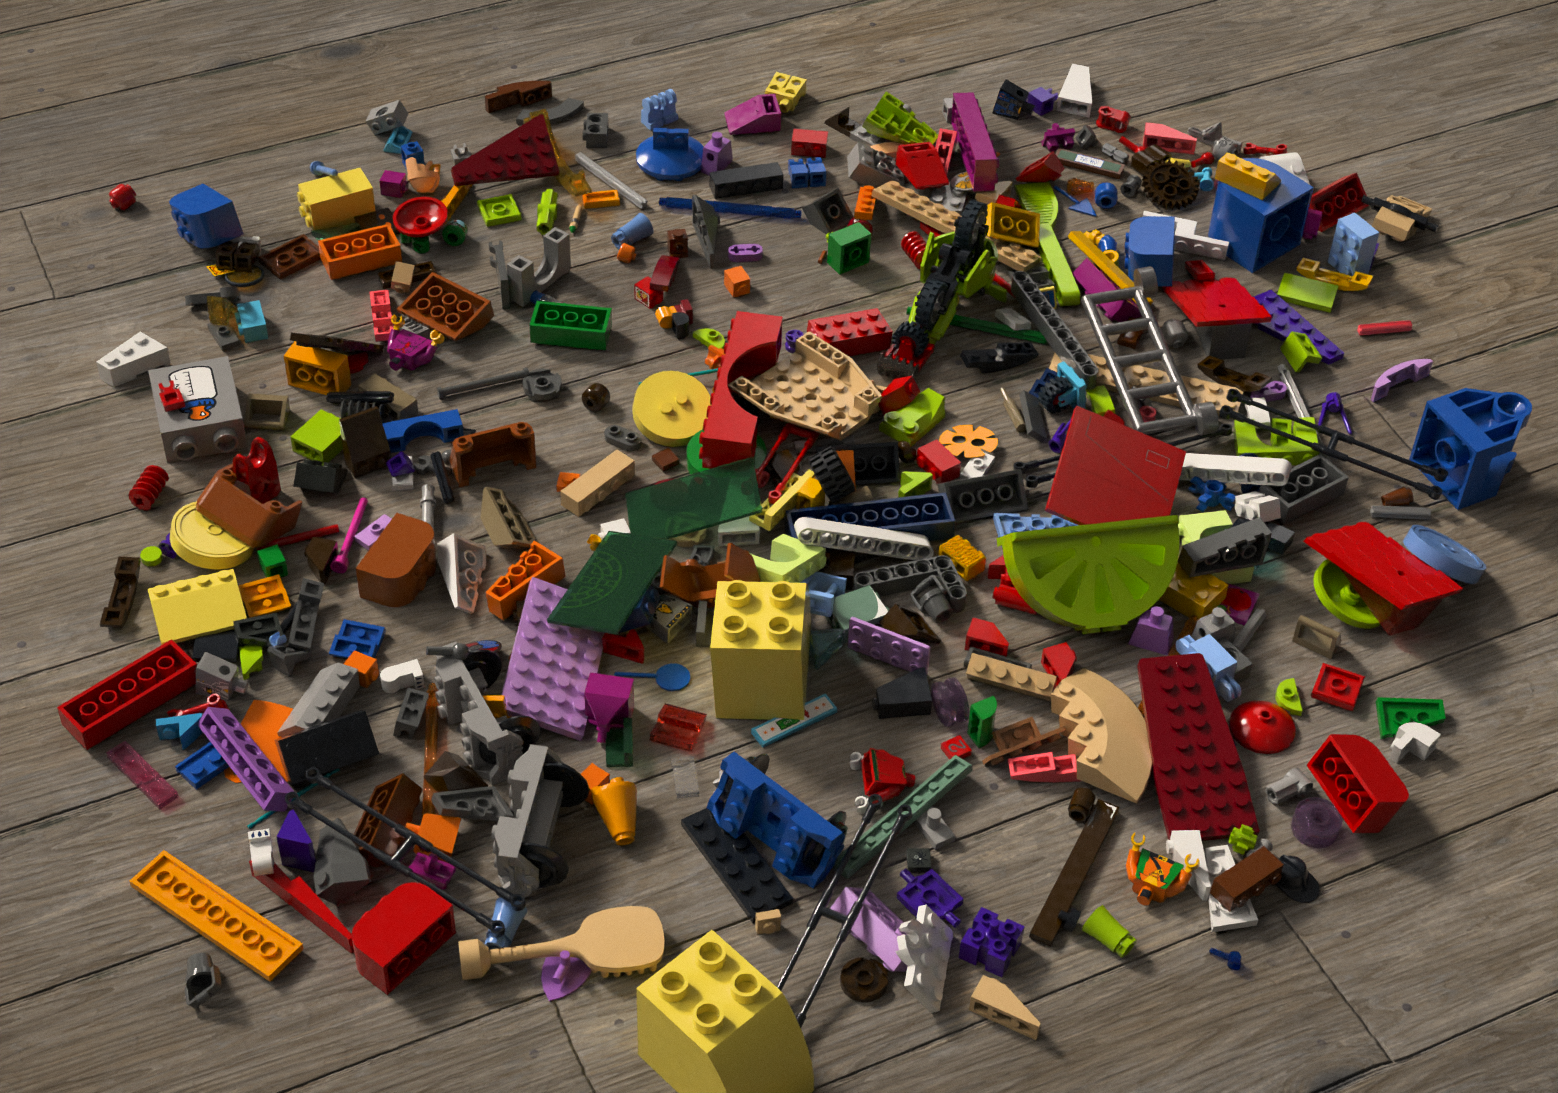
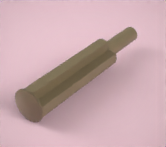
[1000,388,1026,433]

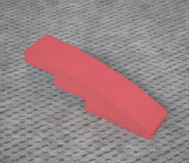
[370,290,393,342]
[1008,752,1081,783]

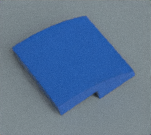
[329,619,386,659]

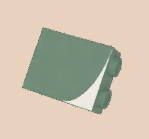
[825,585,889,644]

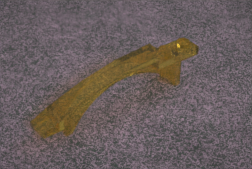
[523,109,592,197]

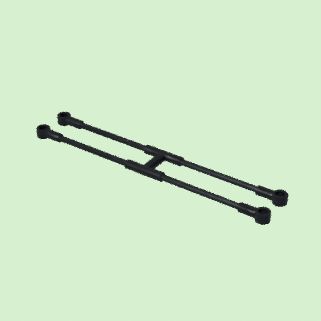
[1219,389,1448,500]
[1013,413,1232,488]
[285,767,526,937]
[777,794,913,1028]

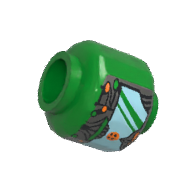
[442,219,468,246]

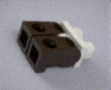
[215,235,261,272]

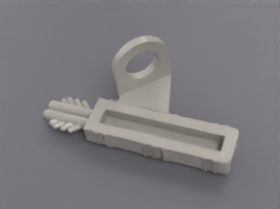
[1187,122,1242,154]

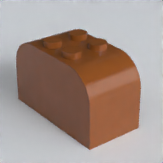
[356,513,437,607]

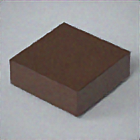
[652,448,680,472]

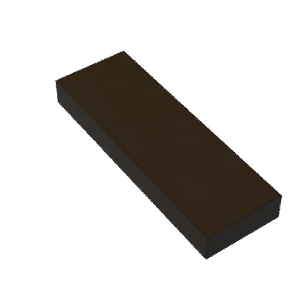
[378,261,437,289]

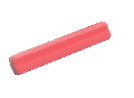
[1357,320,1412,336]

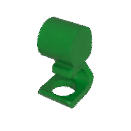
[401,233,430,254]

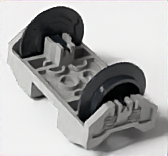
[434,642,540,785]

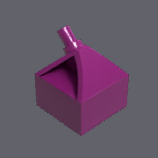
[584,672,634,743]

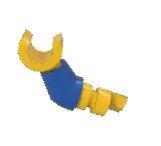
[1083,229,1119,267]

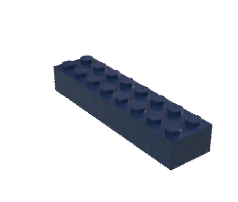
[785,492,955,553]

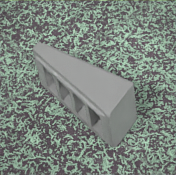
[398,317,431,340]

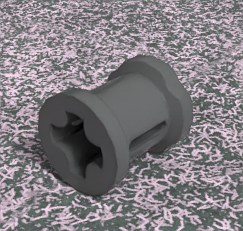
[1120,175,1142,197]

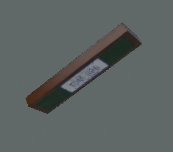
[1055,148,1125,179]

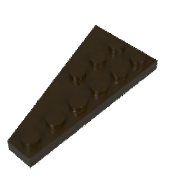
[290,332,384,353]

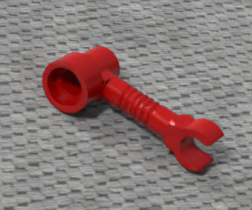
[1243,143,1287,155]
[167,694,230,717]

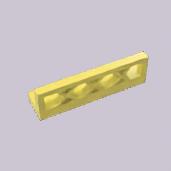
[749,469,815,531]

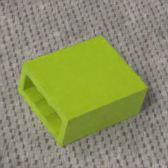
[290,409,343,465]

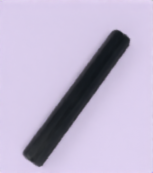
[326,391,394,403]

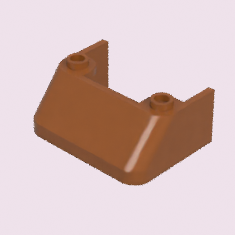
[196,463,302,548]
[660,543,761,608]

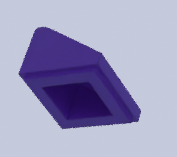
[386,451,415,477]

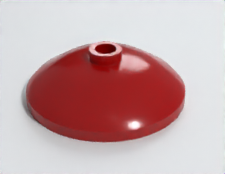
[393,197,448,237]
[1229,700,1296,754]

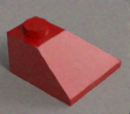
[1015,151,1065,182]

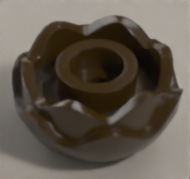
[898,440,917,463]

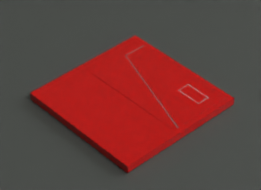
[1045,406,1186,525]

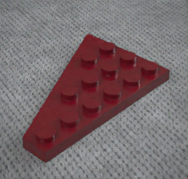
[451,114,560,186]

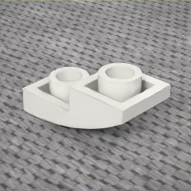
[1245,397,1270,429]

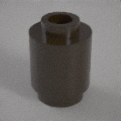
[1068,788,1096,822]

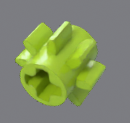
[1229,824,1257,855]

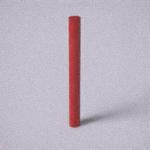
[256,524,339,551]

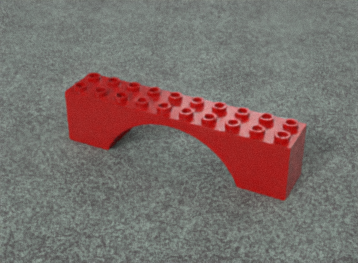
[699,311,783,474]

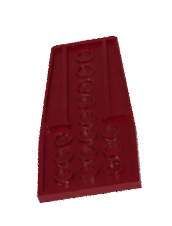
[1137,653,1260,841]

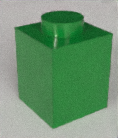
[257,544,288,578]

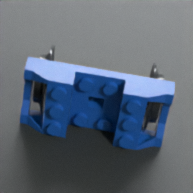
[706,752,848,889]

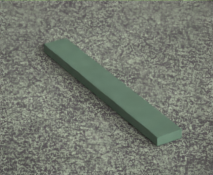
[832,755,973,879]

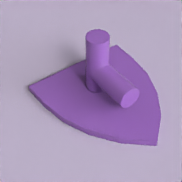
[541,950,591,1002]

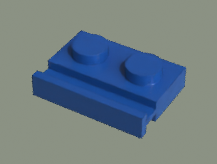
[175,742,230,790]

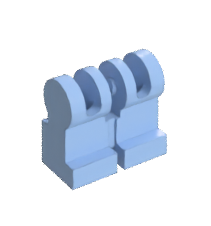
[641,89,678,131]

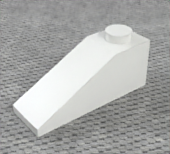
[1166,830,1211,901]

